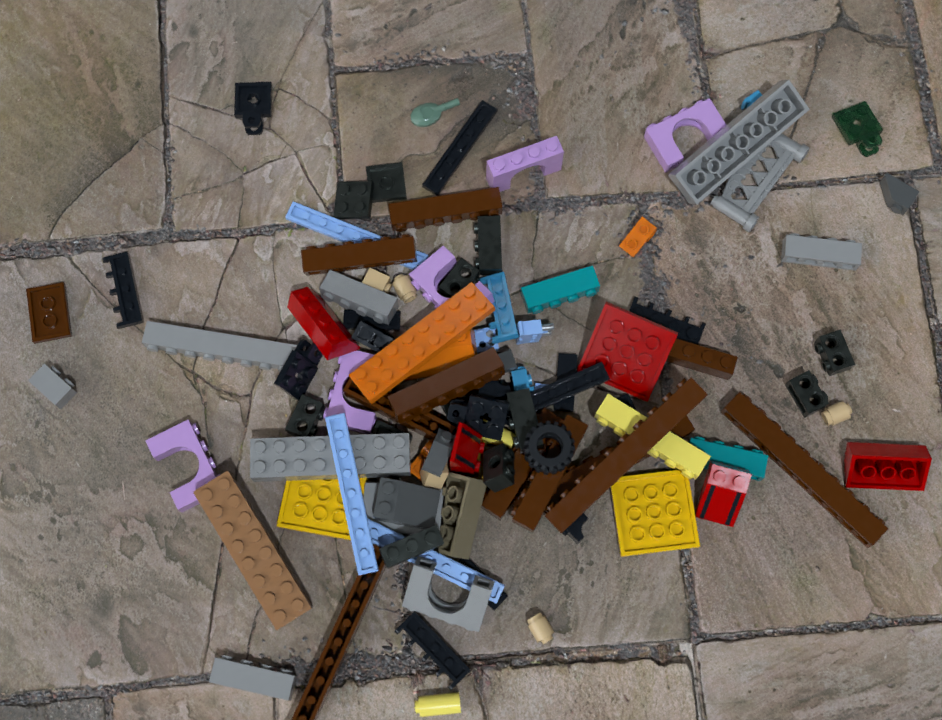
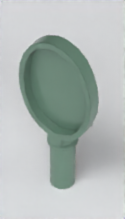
[411,98,460,127]

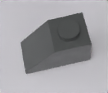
[879,173,919,216]
[422,428,456,477]

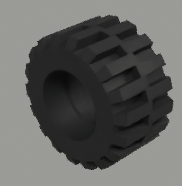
[523,421,575,475]

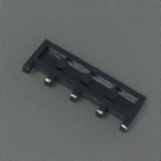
[102,251,144,329]
[629,297,706,345]
[394,611,471,691]

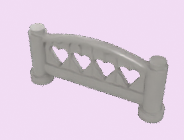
[710,133,810,233]

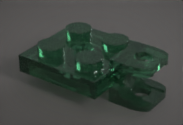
[832,101,883,157]

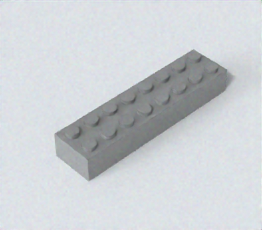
[668,80,810,205]
[250,433,411,482]

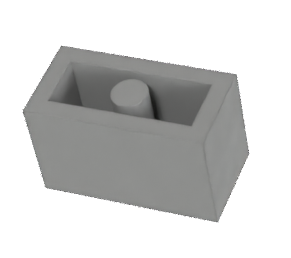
[28,363,77,409]

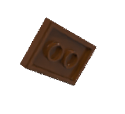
[26,282,72,344]

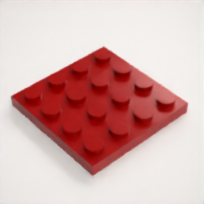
[577,302,678,402]

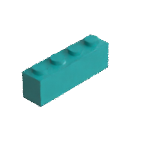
[520,265,600,314]
[688,436,768,481]

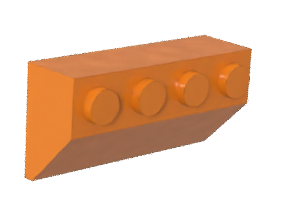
[404,329,477,381]

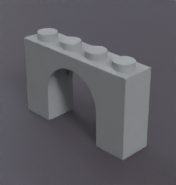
[363,482,444,537]
[402,556,495,632]

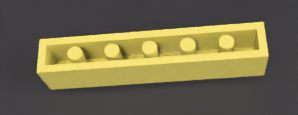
[594,394,711,480]

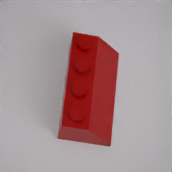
[287,287,360,361]
[844,442,932,491]

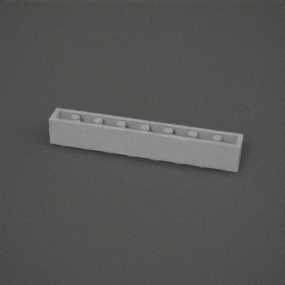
[142,321,297,372]

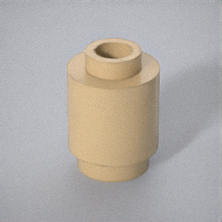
[392,274,417,303]
[821,401,852,426]
[527,612,555,644]

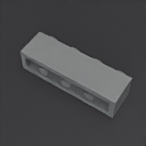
[781,233,862,271]
[319,270,399,325]
[209,655,297,701]

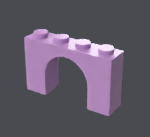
[644,98,726,173]
[486,136,564,192]
[409,246,495,309]
[323,351,377,434]
[146,420,220,513]

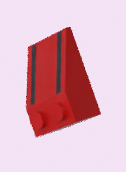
[450,422,485,477]
[695,460,752,527]

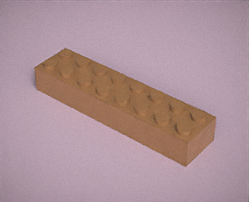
[193,471,313,631]

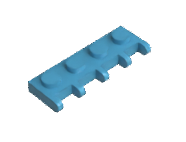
[480,272,519,344]

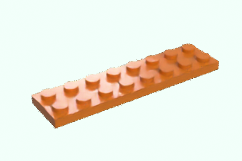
[348,282,496,405]

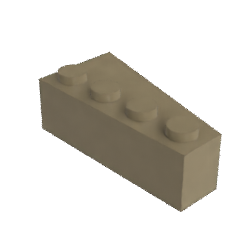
[438,472,486,560]

